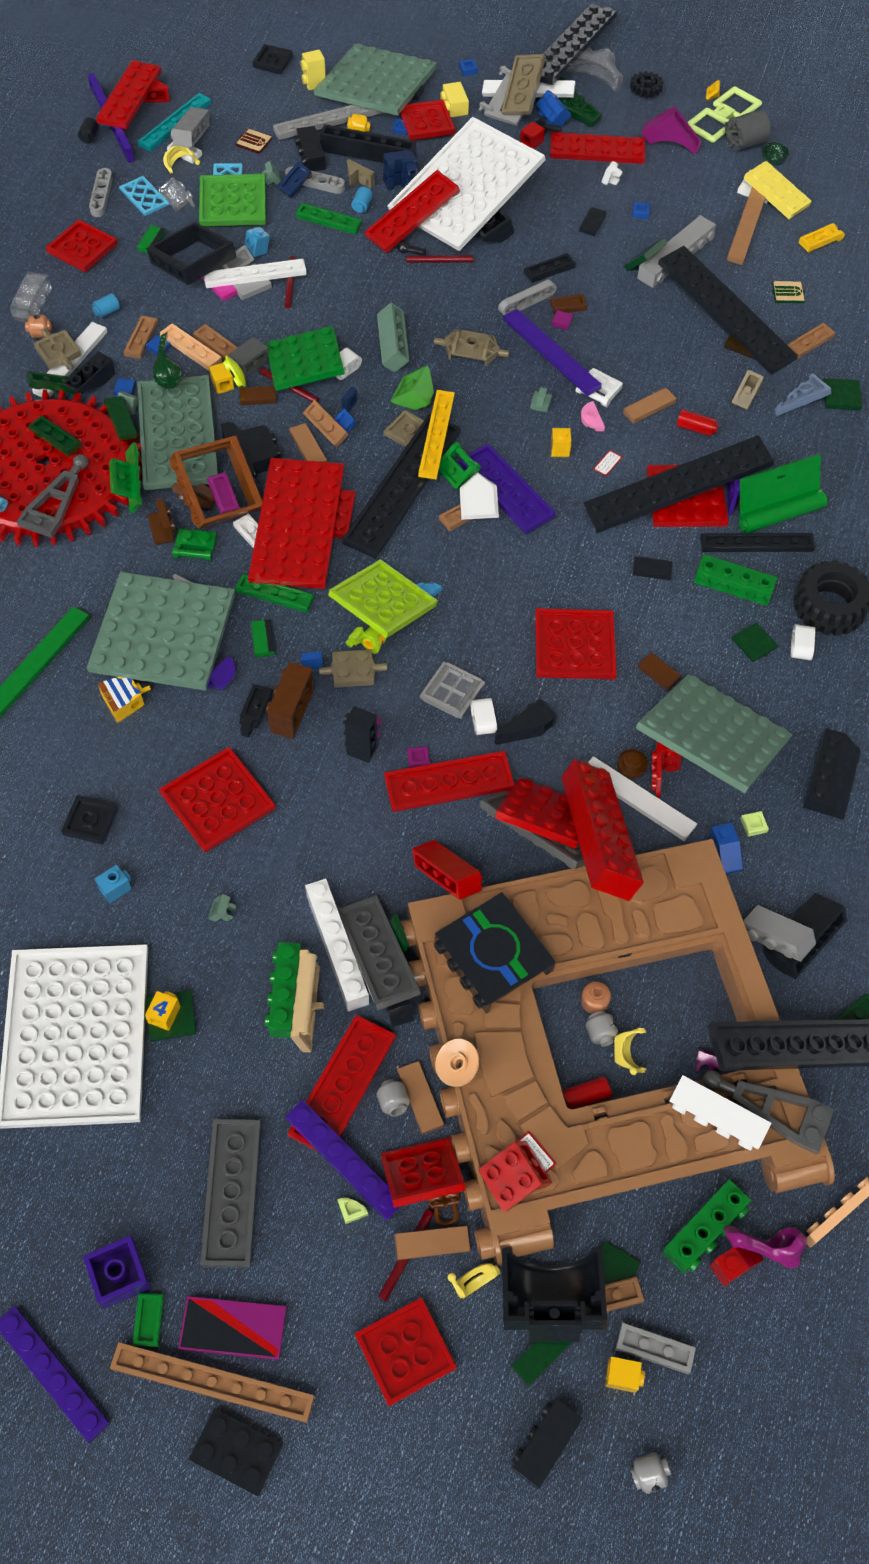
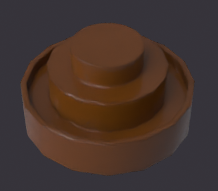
[617,749,648,779]

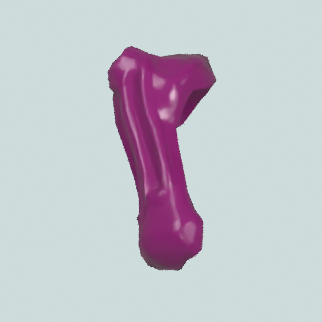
[724,1226,807,1269]

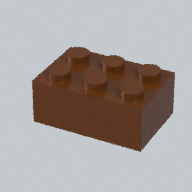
[266,662,314,739]

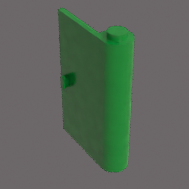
[738,454,828,533]

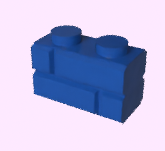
[536,90,571,127]

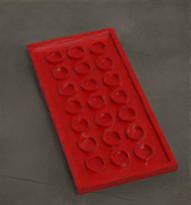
[248,458,344,589]

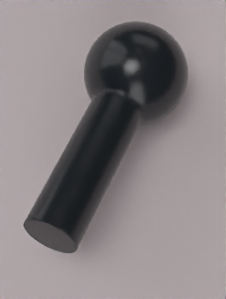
[397,241,426,255]

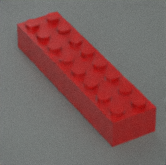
[561,759,644,901]

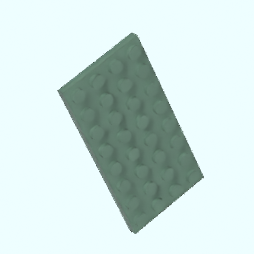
[137,375,218,490]

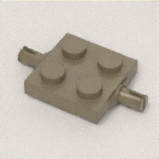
[33,328,82,370]
[319,649,387,688]

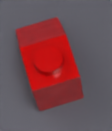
[143,80,170,103]
[709,1248,764,1287]

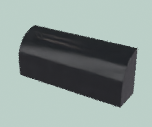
[763,893,847,979]

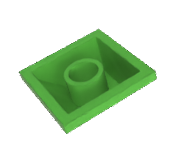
[390,365,434,410]

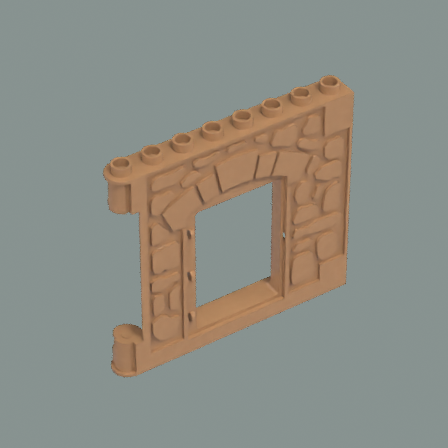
[400,839,835,1266]

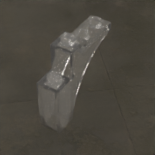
[565,47,623,91]

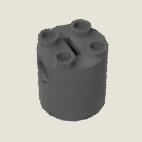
[724,110,771,151]

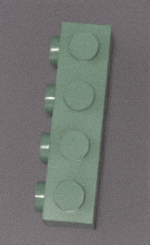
[377,302,409,373]

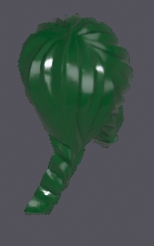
[153,332,182,390]

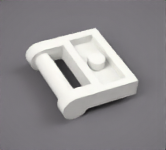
[576,368,623,407]

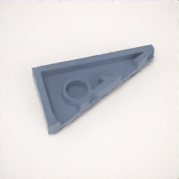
[774,373,831,416]

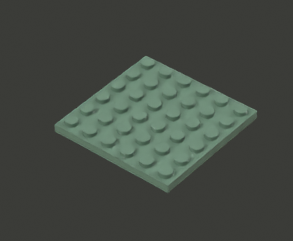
[314,43,437,116]
[87,572,235,691]
[636,674,793,793]

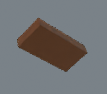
[550,294,587,314]
[239,386,276,406]
[638,652,681,691]

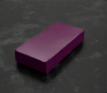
[207,472,240,514]

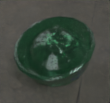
[762,142,789,166]

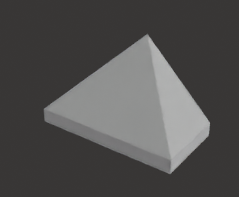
[222,245,254,269]

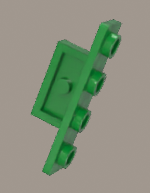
[109,442,142,513]

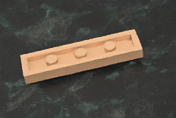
[160,324,222,371]
[807,1177,869,1248]

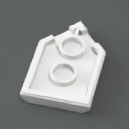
[460,472,499,520]

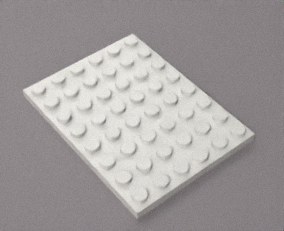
[387,117,546,251]
[0,945,148,1129]

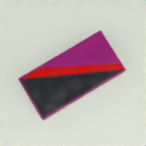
[178,1296,287,1361]

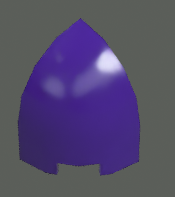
[208,656,236,691]

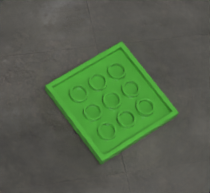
[199,174,266,226]

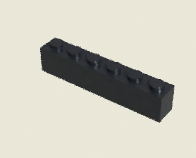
[320,124,416,162]

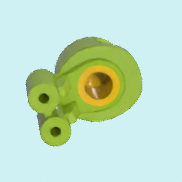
[346,627,386,654]

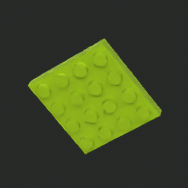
[328,559,438,639]

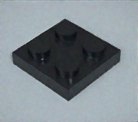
[253,44,293,74]
[61,795,118,845]

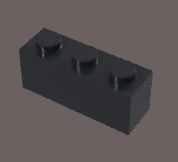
[294,126,326,171]
[343,706,378,763]
[511,1399,583,1490]

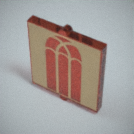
[235,128,272,154]

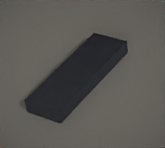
[524,253,576,283]

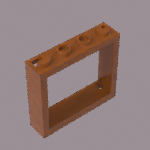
[170,435,263,529]

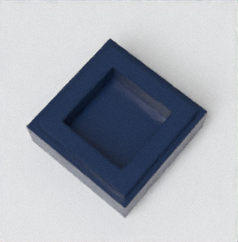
[342,386,357,411]

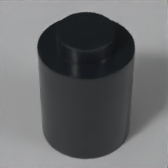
[78,117,99,144]

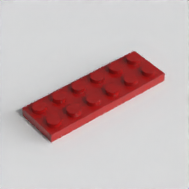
[96,60,162,129]
[550,132,645,164]
[364,170,460,254]
[384,751,514,812]
[287,1015,396,1152]

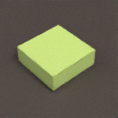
[740,811,769,837]

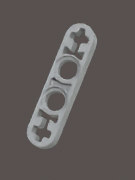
[285,166,345,194]
[89,168,113,217]
[498,279,557,316]

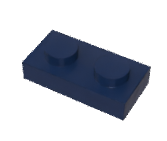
[278,161,311,198]

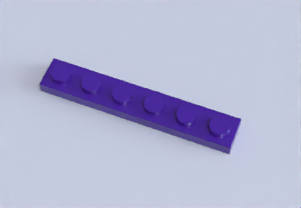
[285,1100,399,1221]
[0,1306,110,1444]

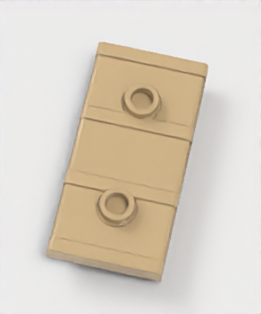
[290,950,324,1052]

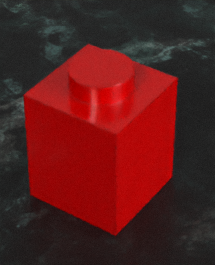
[520,122,545,149]

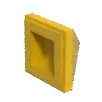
[706,80,720,100]

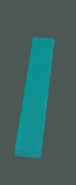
[138,93,212,152]

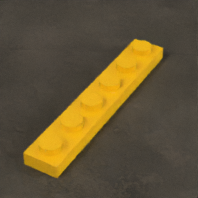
[418,390,455,480]

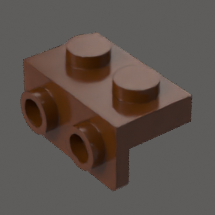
[172,483,215,510]
[147,498,175,545]

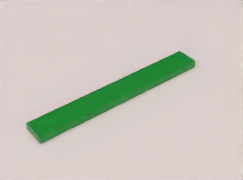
[0,606,90,718]

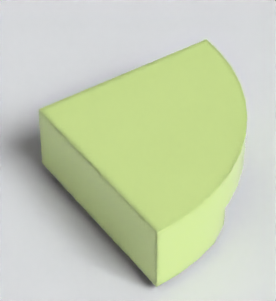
[337,1198,368,1224]

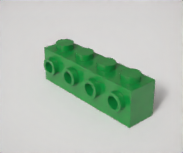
[694,554,777,606]
[265,942,302,1038]
[661,1179,751,1274]

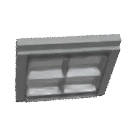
[420,662,485,719]

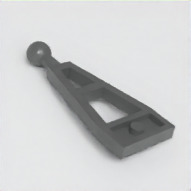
[17,454,88,538]
[703,1071,834,1154]

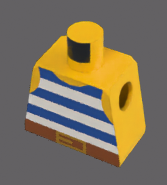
[98,677,151,723]

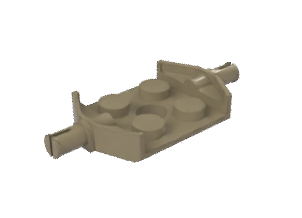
[434,329,509,366]

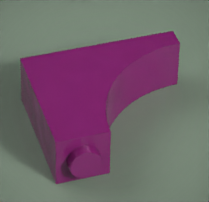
[641,106,702,154]

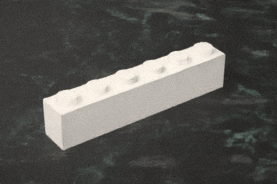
[305,879,369,1012]

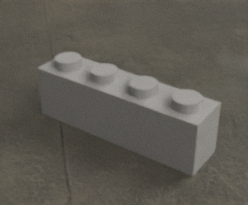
[171,107,210,148]

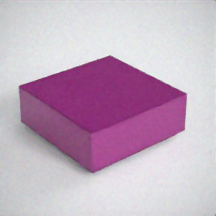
[551,310,573,330]
[407,747,430,768]

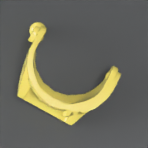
[163,146,200,174]
[614,1028,647,1075]
[447,1263,501,1299]

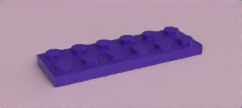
[459,444,556,534]

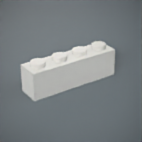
[670,1075,771,1151]

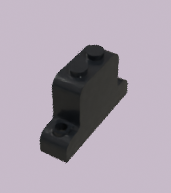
[220,422,281,482]

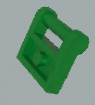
[439,442,481,491]
[172,529,217,561]

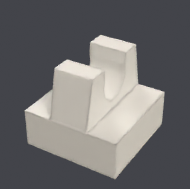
[602,161,622,185]

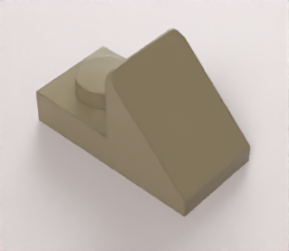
[347,159,375,189]
[731,370,764,411]

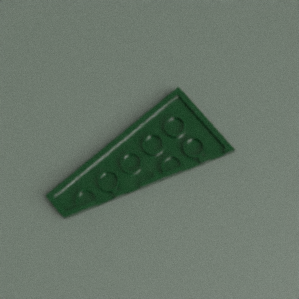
[536,77,602,127]

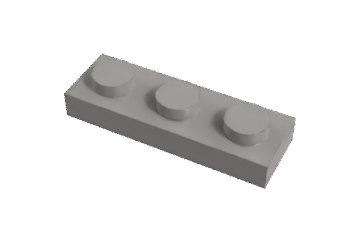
[615,1323,696,1375]

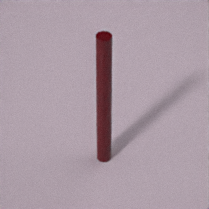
[406,255,473,263]
[284,256,296,308]
[259,367,319,402]
[378,1209,434,1302]

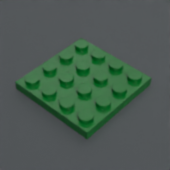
[266,326,345,391]

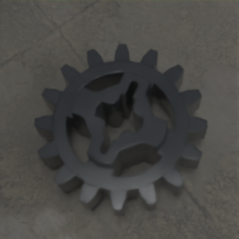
[630,71,664,98]

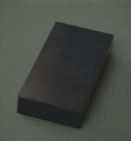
[579,207,607,236]
[632,556,673,580]

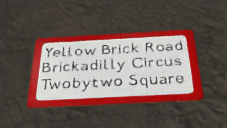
[593,450,623,476]
[517,1131,556,1173]

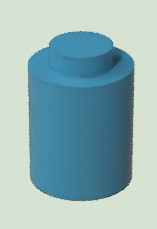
[351,187,373,213]
[92,293,120,318]

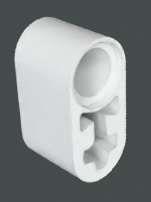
[335,348,362,380]
[790,624,815,661]
[470,698,497,735]

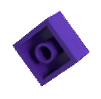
[83,1235,151,1309]

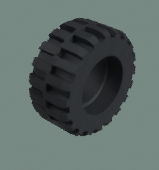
[794,560,869,636]

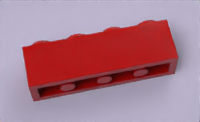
[412,840,482,900]

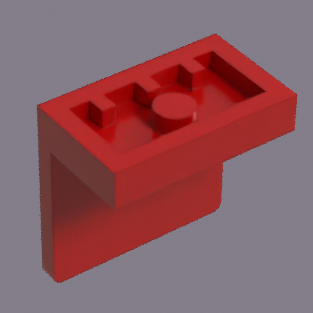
[651,743,682,799]
[479,1141,552,1212]

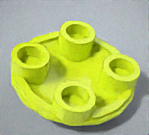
[223,355,246,387]

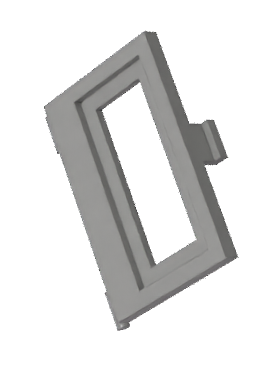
[479,66,542,126]

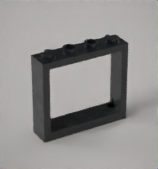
[146,222,237,285]

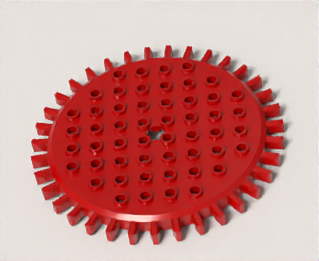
[0,390,143,547]

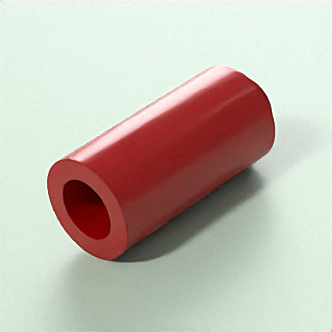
[677,409,719,437]
[562,1076,612,1109]

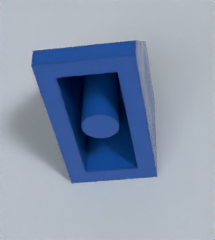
[708,823,743,874]

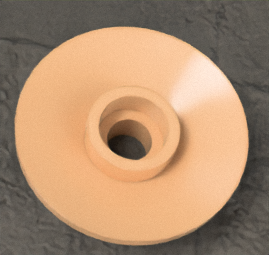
[436,1039,479,1087]

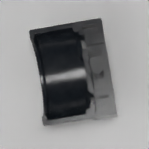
[502,1247,607,1343]

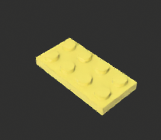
[743,161,812,219]

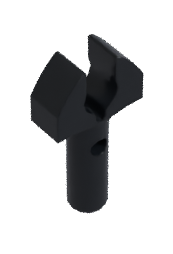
[535,117,562,135]

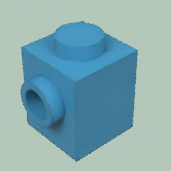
[244,227,270,257]
[94,865,132,904]

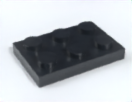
[188,1409,283,1497]

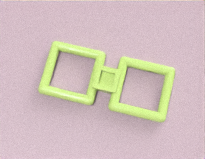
[688,86,762,143]

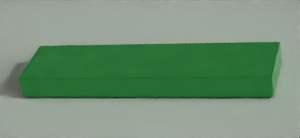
[296,203,362,235]
[235,574,315,613]

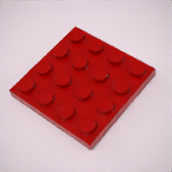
[646,465,728,527]
[535,608,617,680]
[158,747,276,853]
[495,778,579,849]

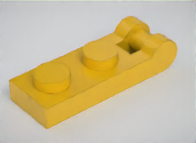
[798,223,845,253]

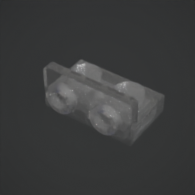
[158,177,195,212]

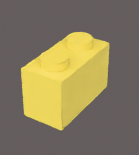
[300,49,326,90]
[440,82,469,117]

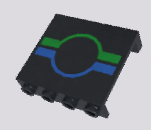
[433,892,556,1014]

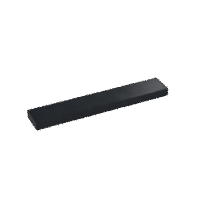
[700,533,815,552]

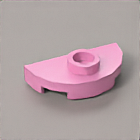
[581,401,605,431]

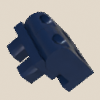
[383,150,418,190]

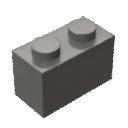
[228,337,269,378]

